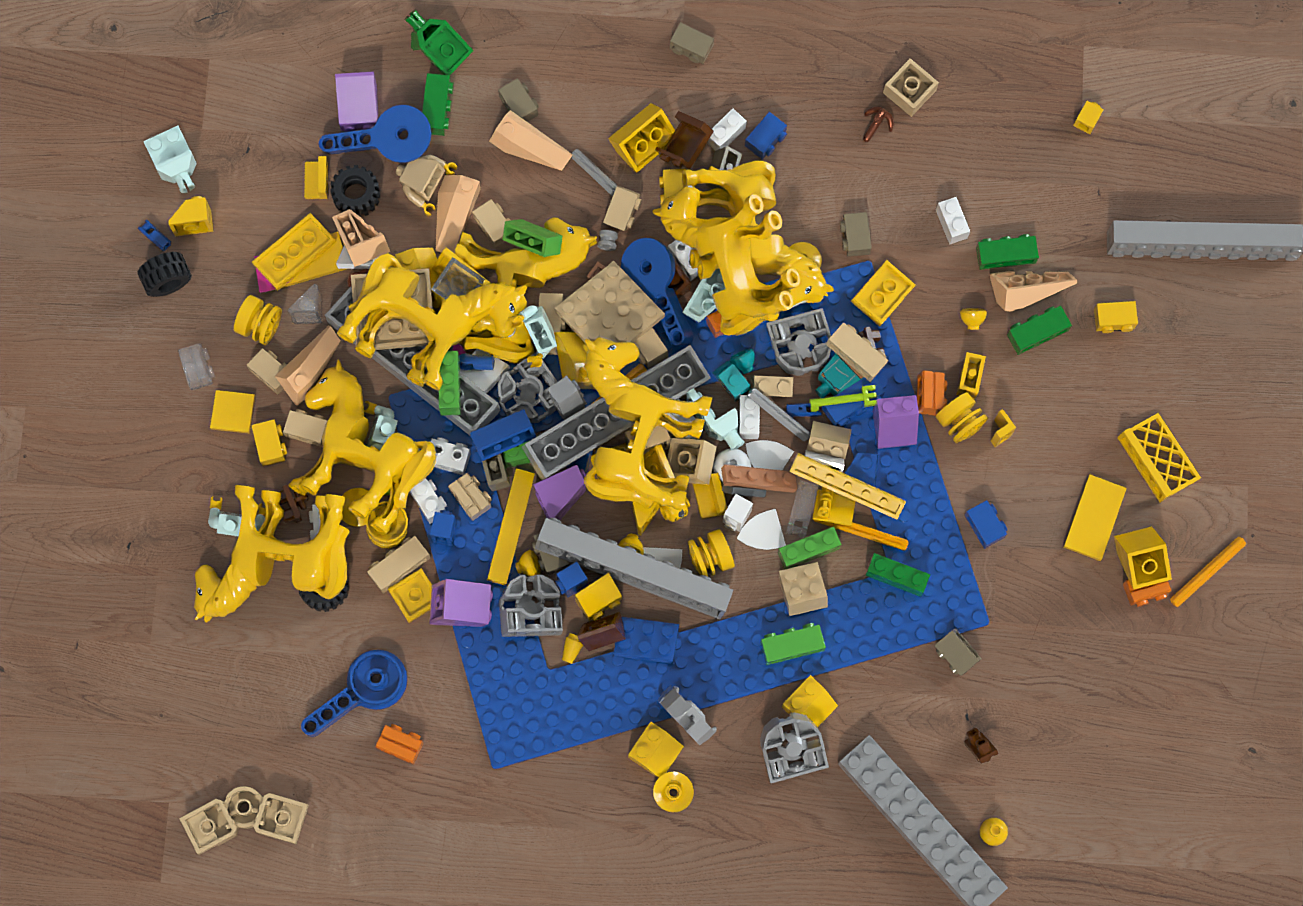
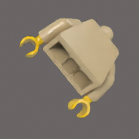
[396,155,457,216]

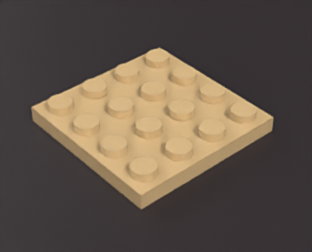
[555,261,665,343]
[351,268,433,350]

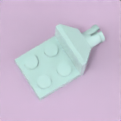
[143,126,197,193]
[686,388,744,450]

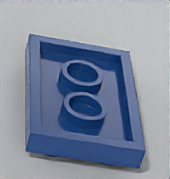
[614,617,679,664]

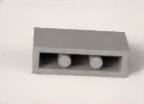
[547,376,587,420]

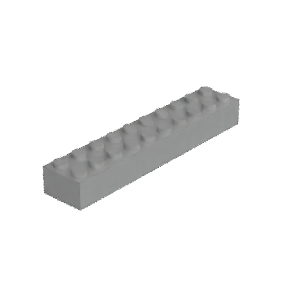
[1107,220,1303,261]
[325,287,500,435]
[522,345,711,480]
[534,518,733,620]
[838,735,1008,906]

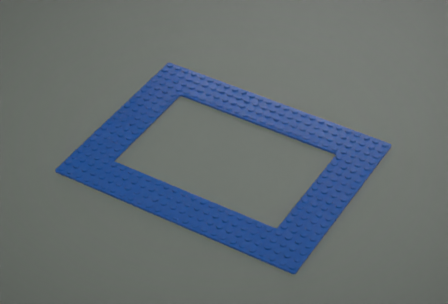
[389,261,989,769]

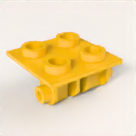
[812,486,856,526]

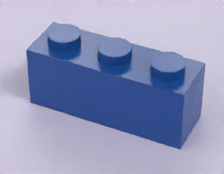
[822,377,885,426]
[470,409,536,461]

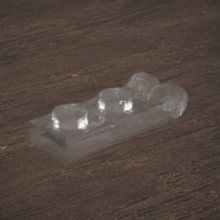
[786,480,819,538]

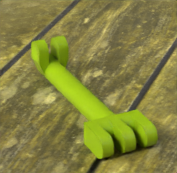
[809,385,877,412]

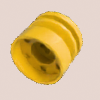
[234,295,282,345]
[936,392,989,443]
[366,501,408,549]
[688,529,735,577]

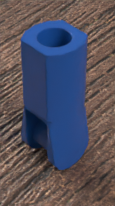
[138,220,171,251]
[459,353,494,370]
[786,403,822,417]

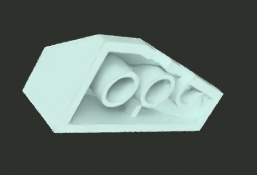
[682,269,726,322]

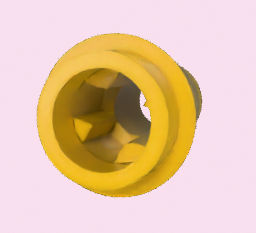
[561,633,583,664]

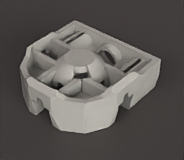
[766,308,831,376]
[498,352,557,423]
[499,575,563,637]
[657,685,717,745]
[760,712,829,783]

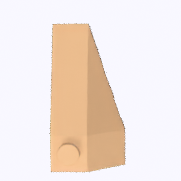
[489,110,573,171]
[436,175,481,253]
[990,271,1077,311]
[275,325,341,406]

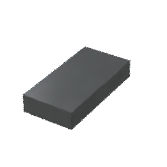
[722,485,766,498]

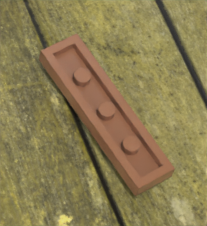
[721,464,797,493]

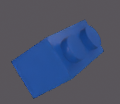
[745,112,787,159]
[964,500,1007,549]
[430,510,457,546]
[555,562,588,598]

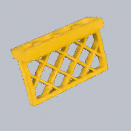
[1117,413,1201,503]

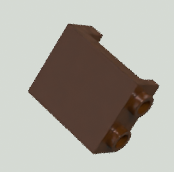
[655,111,714,169]

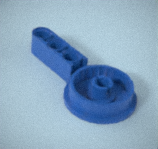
[319,105,431,163]
[621,238,693,345]
[301,650,407,737]

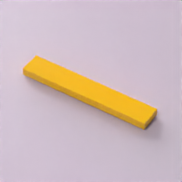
[789,453,906,519]
[487,468,535,586]

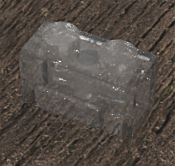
[178,343,215,390]

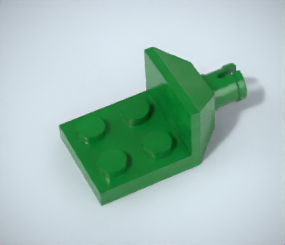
[404,9,474,75]

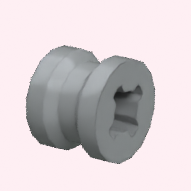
[597,230,618,251]

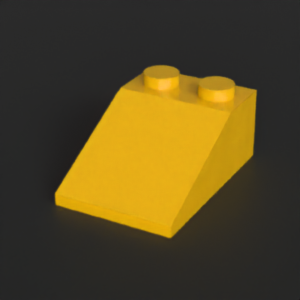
[554,332,595,389]

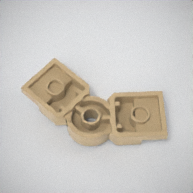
[179,786,309,855]

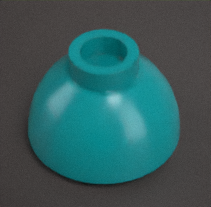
[729,348,755,374]

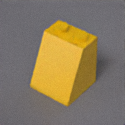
[1114,526,1172,589]

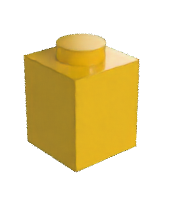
[1073,101,1104,134]

